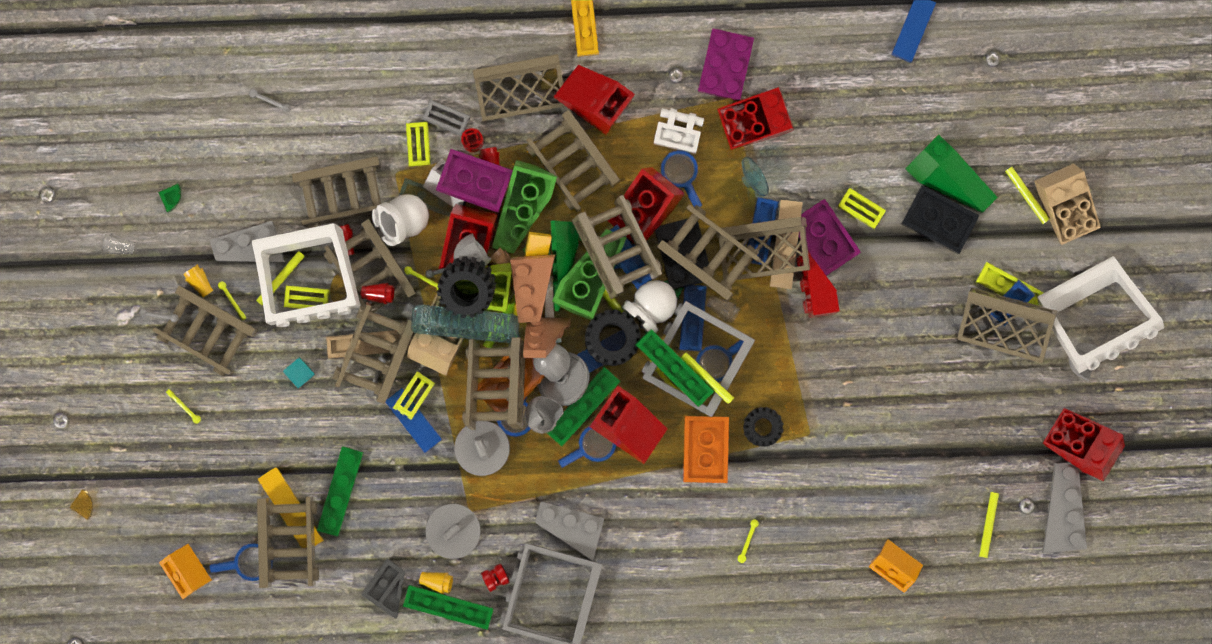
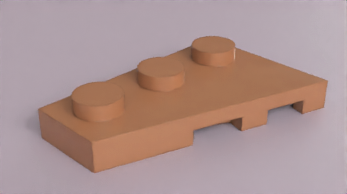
[510,254,555,323]
[523,317,571,358]

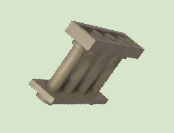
[525,110,620,213]
[292,156,381,229]
[572,195,662,299]
[657,205,761,301]
[323,219,416,312]
[152,285,258,376]
[332,301,417,404]
[462,337,525,430]
[257,496,319,588]

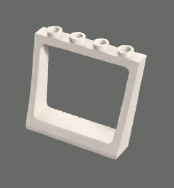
[252,223,360,327]
[1037,256,1164,374]

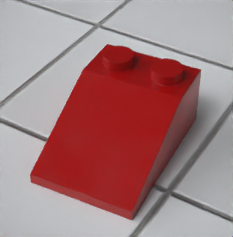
[607,167,685,243]
[439,203,498,269]

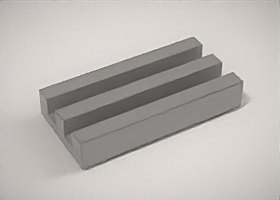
[422,99,471,136]

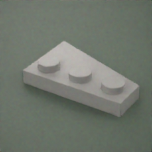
[210,221,286,263]
[535,501,604,561]

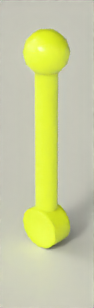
[404,266,438,290]
[218,281,246,321]
[166,389,201,424]
[737,519,759,563]

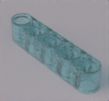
[411,305,519,343]

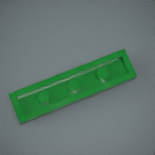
[635,329,714,407]
[547,367,621,446]
[317,446,364,537]
[403,585,494,630]

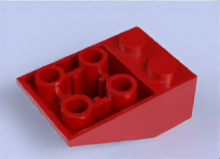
[554,65,635,135]
[717,87,795,150]
[796,251,840,318]
[590,386,668,464]
[1043,408,1125,482]

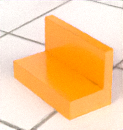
[869,540,923,593]
[159,544,212,599]

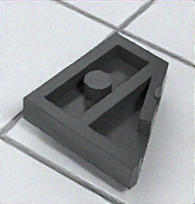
[361,558,405,619]

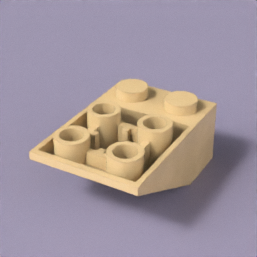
[1034,164,1101,245]
[407,295,474,375]

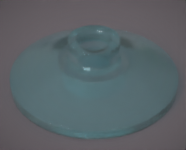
[742,157,769,196]

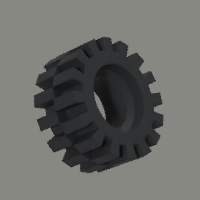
[743,407,784,447]

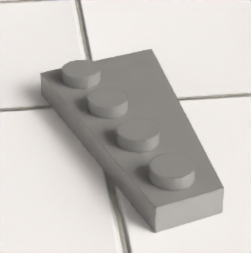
[1042,462,1087,553]

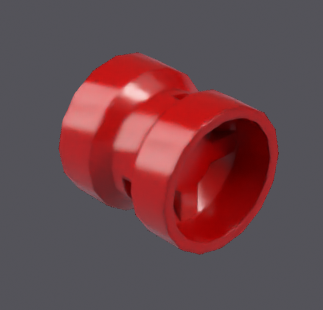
[461,128,484,153]
[481,563,510,592]

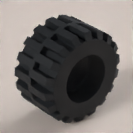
[437,256,496,318]
[585,310,641,366]

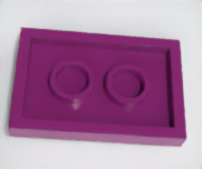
[698,28,754,101]
[436,149,513,212]
[798,199,861,276]

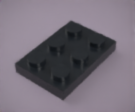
[901,185,980,254]
[655,219,709,290]

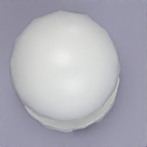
[372,194,429,246]
[621,280,677,333]

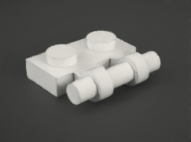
[653,108,704,154]

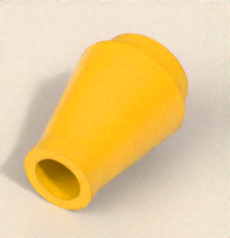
[183,264,214,298]
[419,572,453,594]

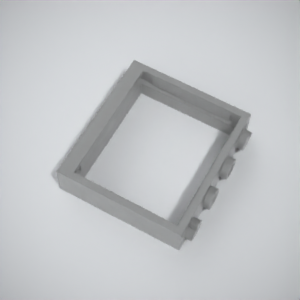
[642,301,755,417]
[500,543,602,644]

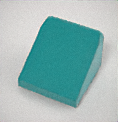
[283,357,315,389]

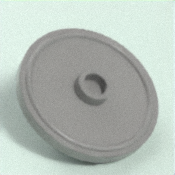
[538,352,589,406]
[454,421,510,476]
[426,504,481,559]

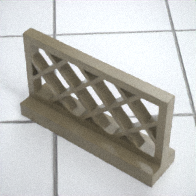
[473,54,565,122]
[716,217,810,280]
[957,288,1058,363]

